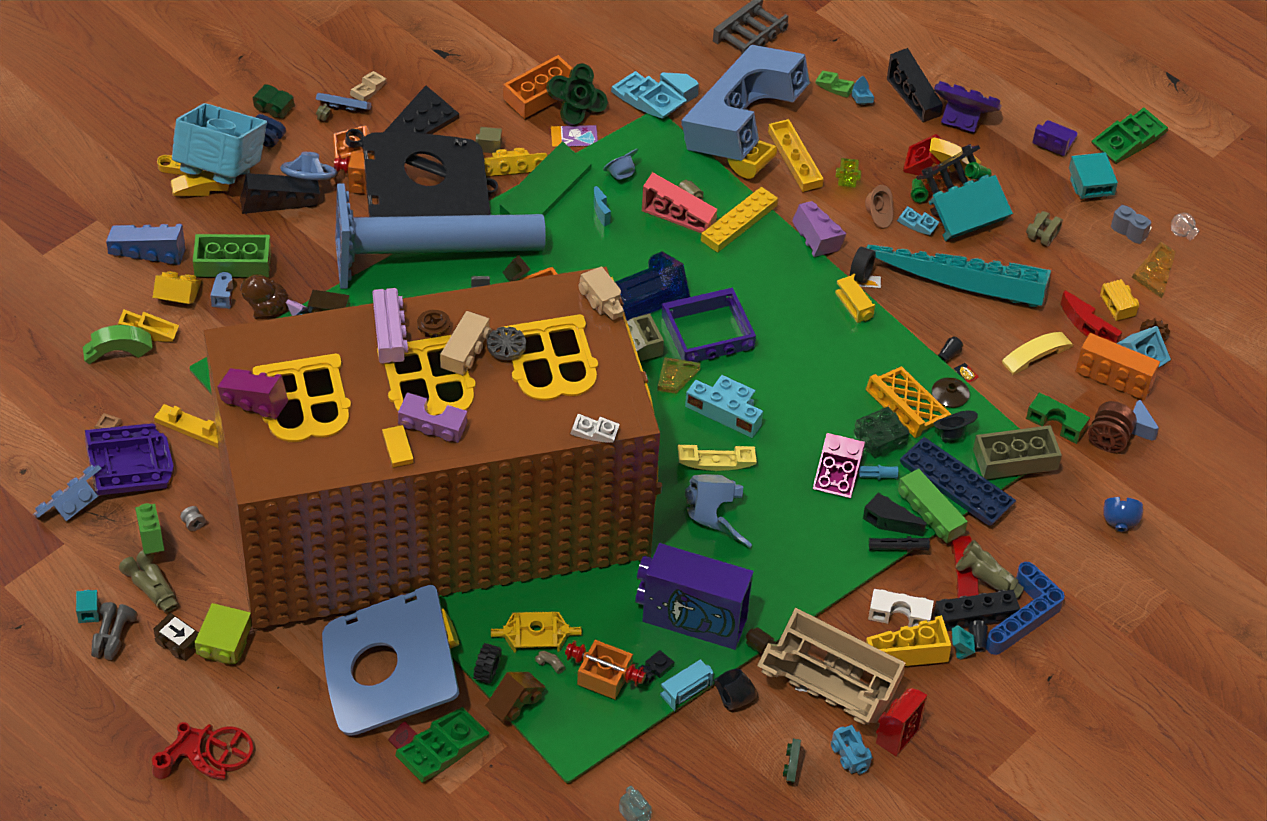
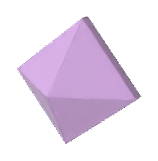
[286,300,308,316]

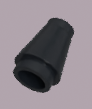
[938,336,964,363]
[968,620,988,652]

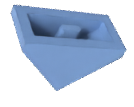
[1132,400,1159,441]

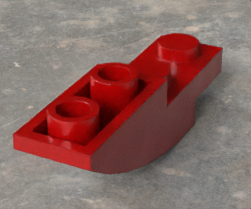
[1060,290,1122,344]

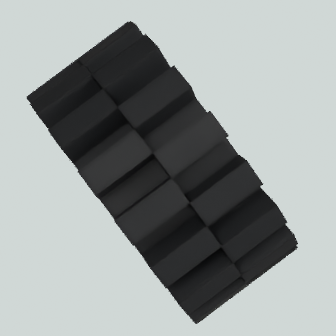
[473,643,502,684]

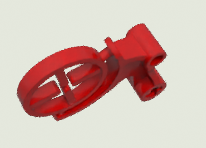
[152,722,253,780]

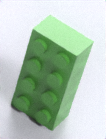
[193,234,271,277]

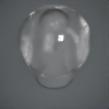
[1171,212,1200,241]

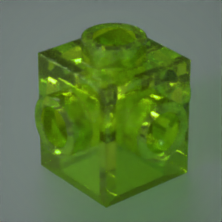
[835,158,861,187]

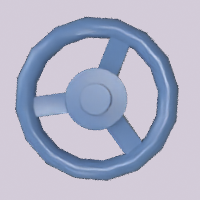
[280,152,338,180]

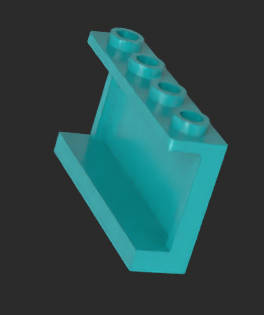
[929,175,1013,241]

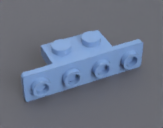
[33,465,101,521]

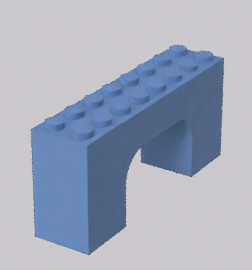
[681,45,810,161]

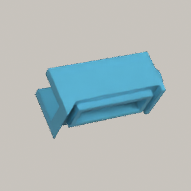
[660,659,713,711]

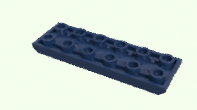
[900,437,1016,525]

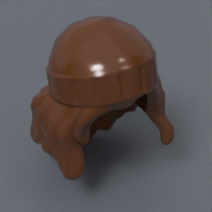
[240,274,289,318]

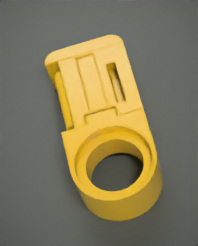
[157,155,188,175]

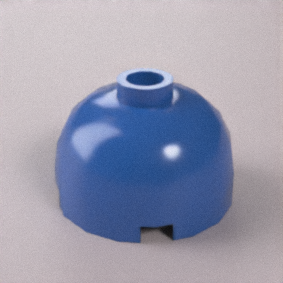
[1103,497,1143,532]

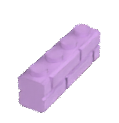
[373,288,408,363]

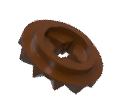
[417,310,450,336]
[1140,318,1170,341]

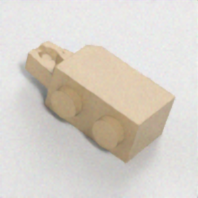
[579,266,624,320]

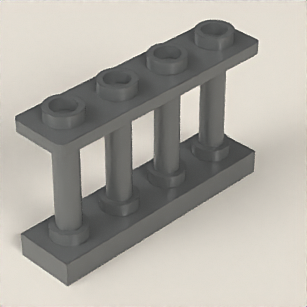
[713,0,789,55]

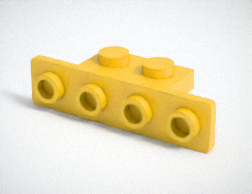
[484,148,547,176]

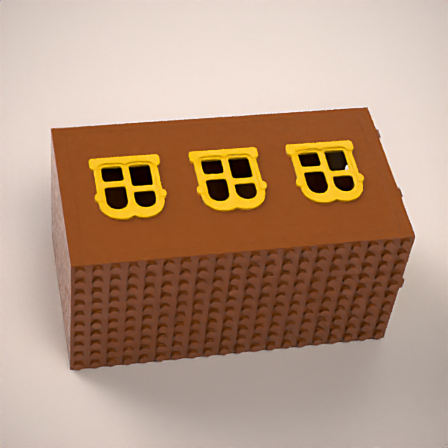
[204,267,662,629]

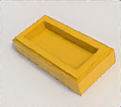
[382,425,413,468]

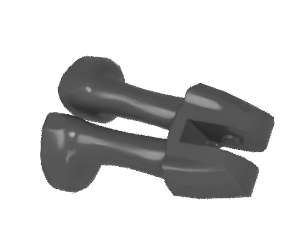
[91,602,138,660]

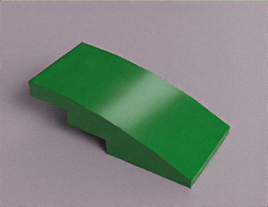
[1091,107,1168,163]
[395,707,490,783]

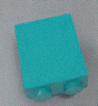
[1069,152,1118,199]

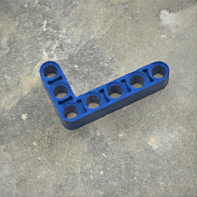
[986,562,1065,655]

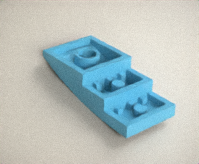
[611,71,687,118]

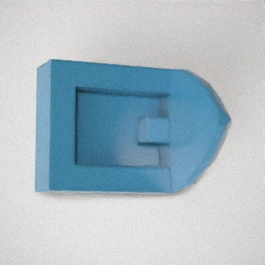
[852,76,874,105]

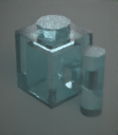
[619,786,652,821]

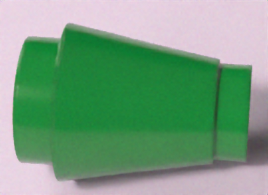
[965,162,992,179]
[911,178,929,203]

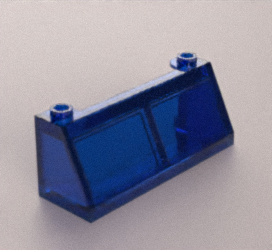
[615,251,690,321]

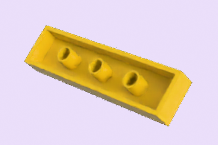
[768,119,824,192]
[701,187,778,253]

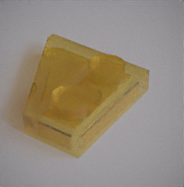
[658,357,700,394]

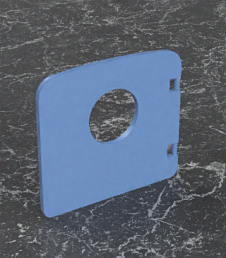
[322,585,459,736]

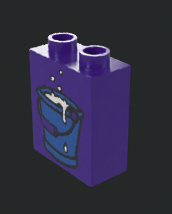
[635,543,754,650]

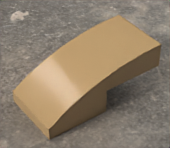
[350,71,387,101]

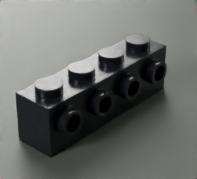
[934,590,1020,631]

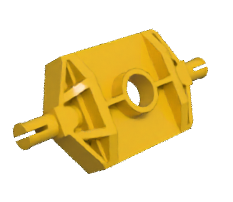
[491,612,581,652]

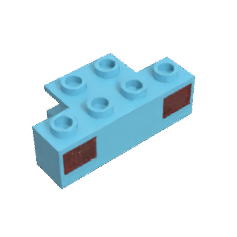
[685,375,763,438]

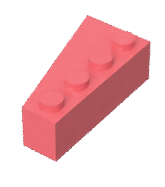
[642,172,717,233]

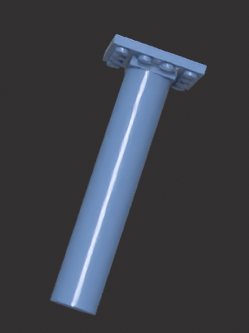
[335,183,545,288]

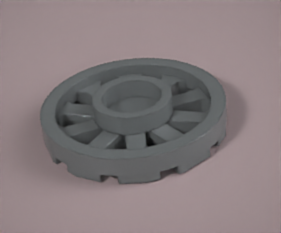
[487,326,526,360]

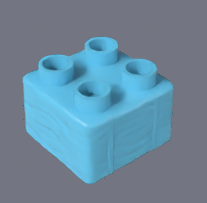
[172,103,267,184]

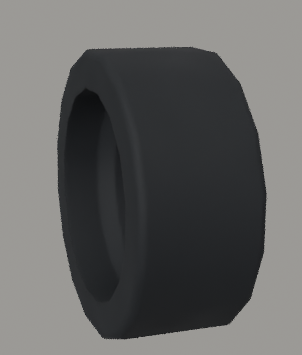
[850,247,876,283]

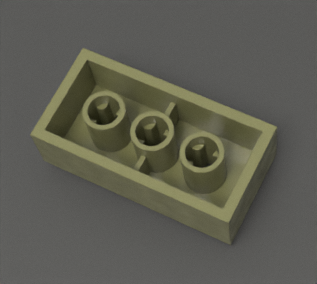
[973,425,1062,479]

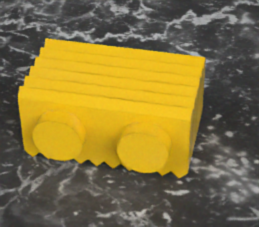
[1100,279,1139,321]

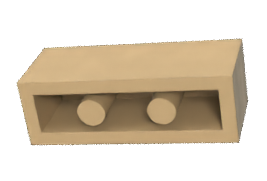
[440,311,491,376]

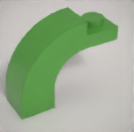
[83,325,152,364]

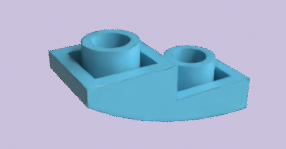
[897,206,939,235]

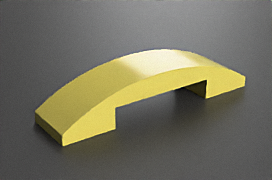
[1002,332,1073,375]
[677,445,757,471]

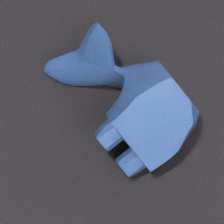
[685,474,752,548]

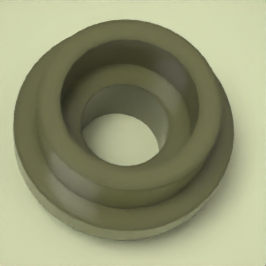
[316,104,331,121]

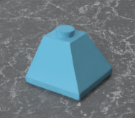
[1117,326,1171,368]

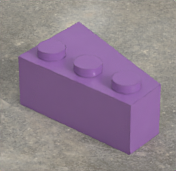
[792,201,846,257]

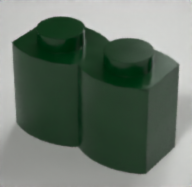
[252,84,295,118]

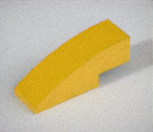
[930,138,981,179]
[171,170,229,196]
[118,309,179,342]

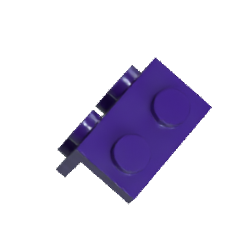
[1032,120,1078,156]

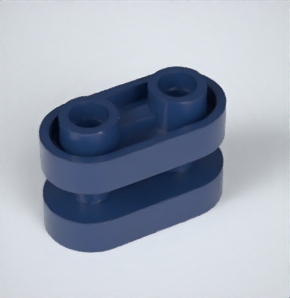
[256,114,286,148]

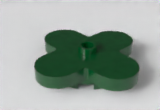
[546,63,608,126]

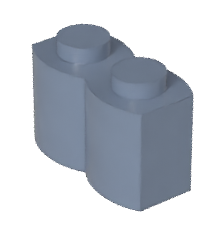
[1111,205,1152,244]

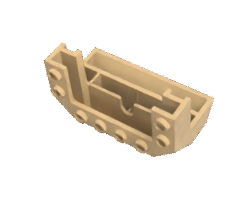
[757,608,905,725]

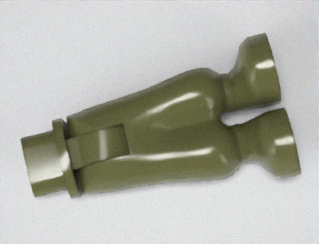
[955,540,1024,598]
[119,550,179,613]

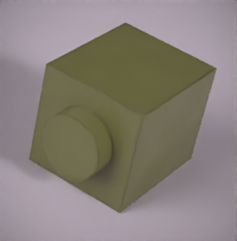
[476,127,502,153]

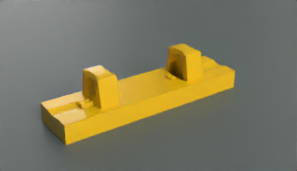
[154,404,218,448]

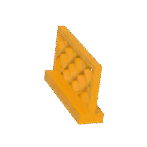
[866,366,951,438]

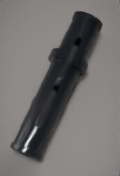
[869,536,930,552]

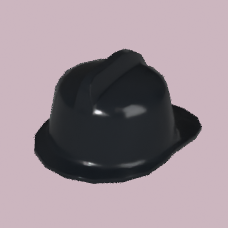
[934,410,978,442]

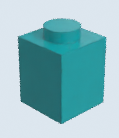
[76,590,99,623]

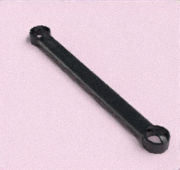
[345,129,498,198]

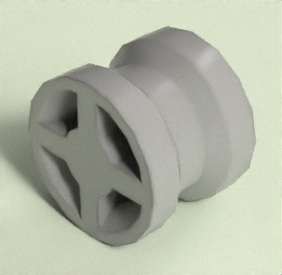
[180,506,206,531]

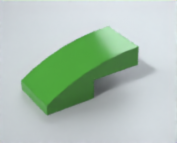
[815,71,855,97]

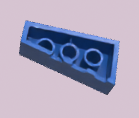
[106,224,186,265]

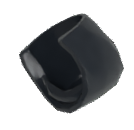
[713,669,756,710]

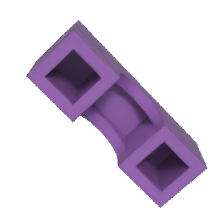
[398,393,467,443]

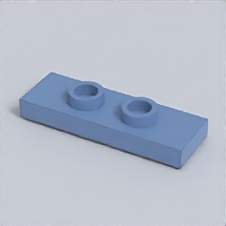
[316,93,371,110]

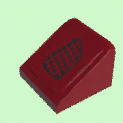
[388,721,417,749]

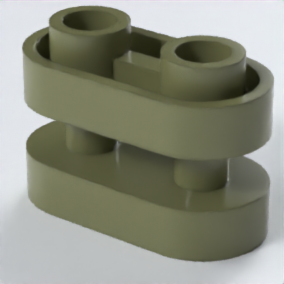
[1026,211,1063,246]

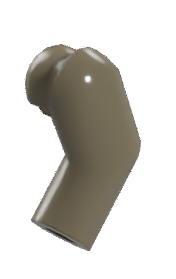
[535,651,565,674]

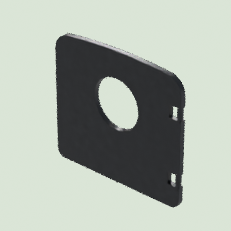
[362,132,490,217]

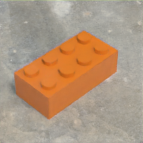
[503,55,572,119]
[1075,333,1160,400]

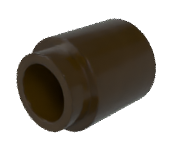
[746,627,777,655]

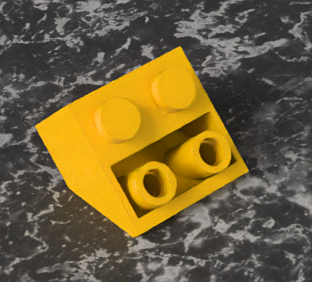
[152,271,202,304]

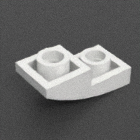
[570,414,620,443]

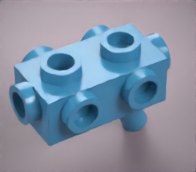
[831,725,872,774]

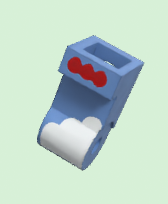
[210,272,233,309]

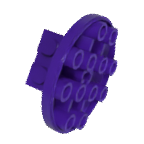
[934,81,1002,133]

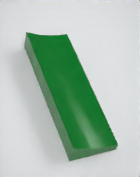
[500,141,591,216]

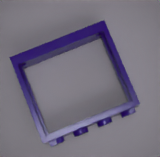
[662,287,756,365]

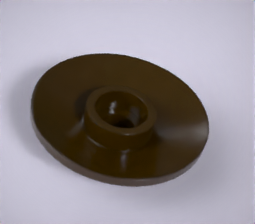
[932,377,970,408]

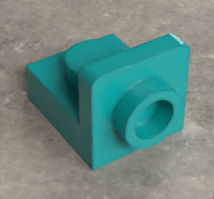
[952,626,975,660]

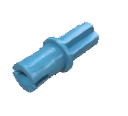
[859,464,898,480]

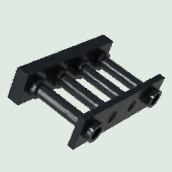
[916,144,981,216]

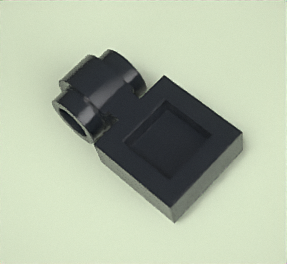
[638,650,675,685]

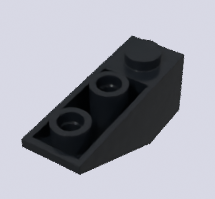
[863,492,927,536]

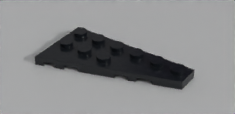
[372,85,459,155]

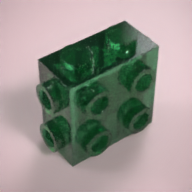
[854,406,909,459]

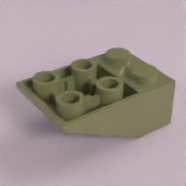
[627,314,664,361]

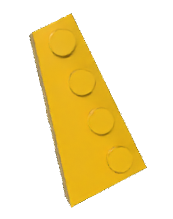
[866,615,951,666]

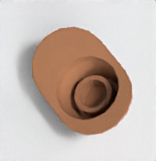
[865,185,893,228]

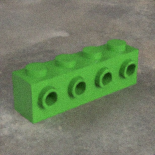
[898,468,968,543]

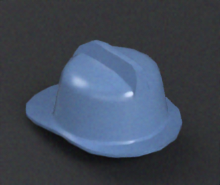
[603,149,638,180]

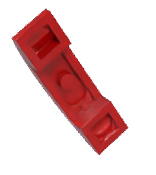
[950,536,978,598]

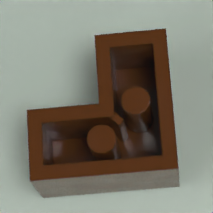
[485,672,546,721]

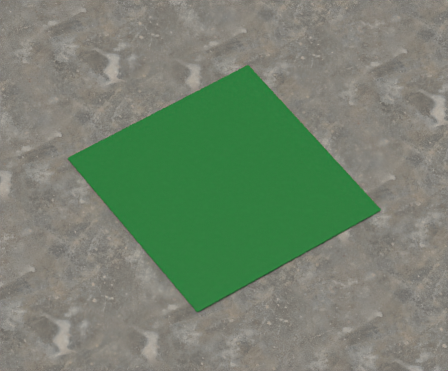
[190,113,1026,783]

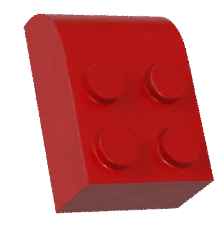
[876,688,928,757]

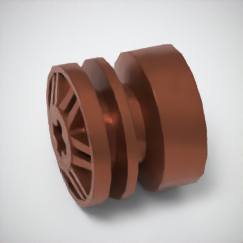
[1088,401,1137,453]

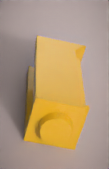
[835,274,875,323]

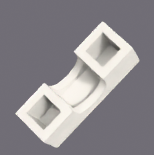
[868,589,934,627]

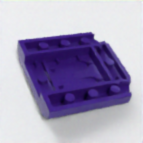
[85,423,174,495]

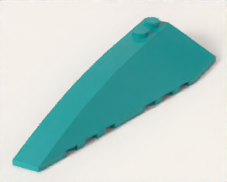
[866,244,1052,307]

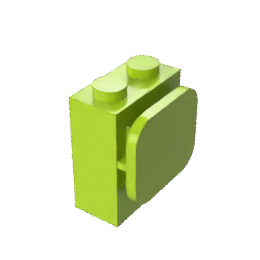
[195,603,252,664]

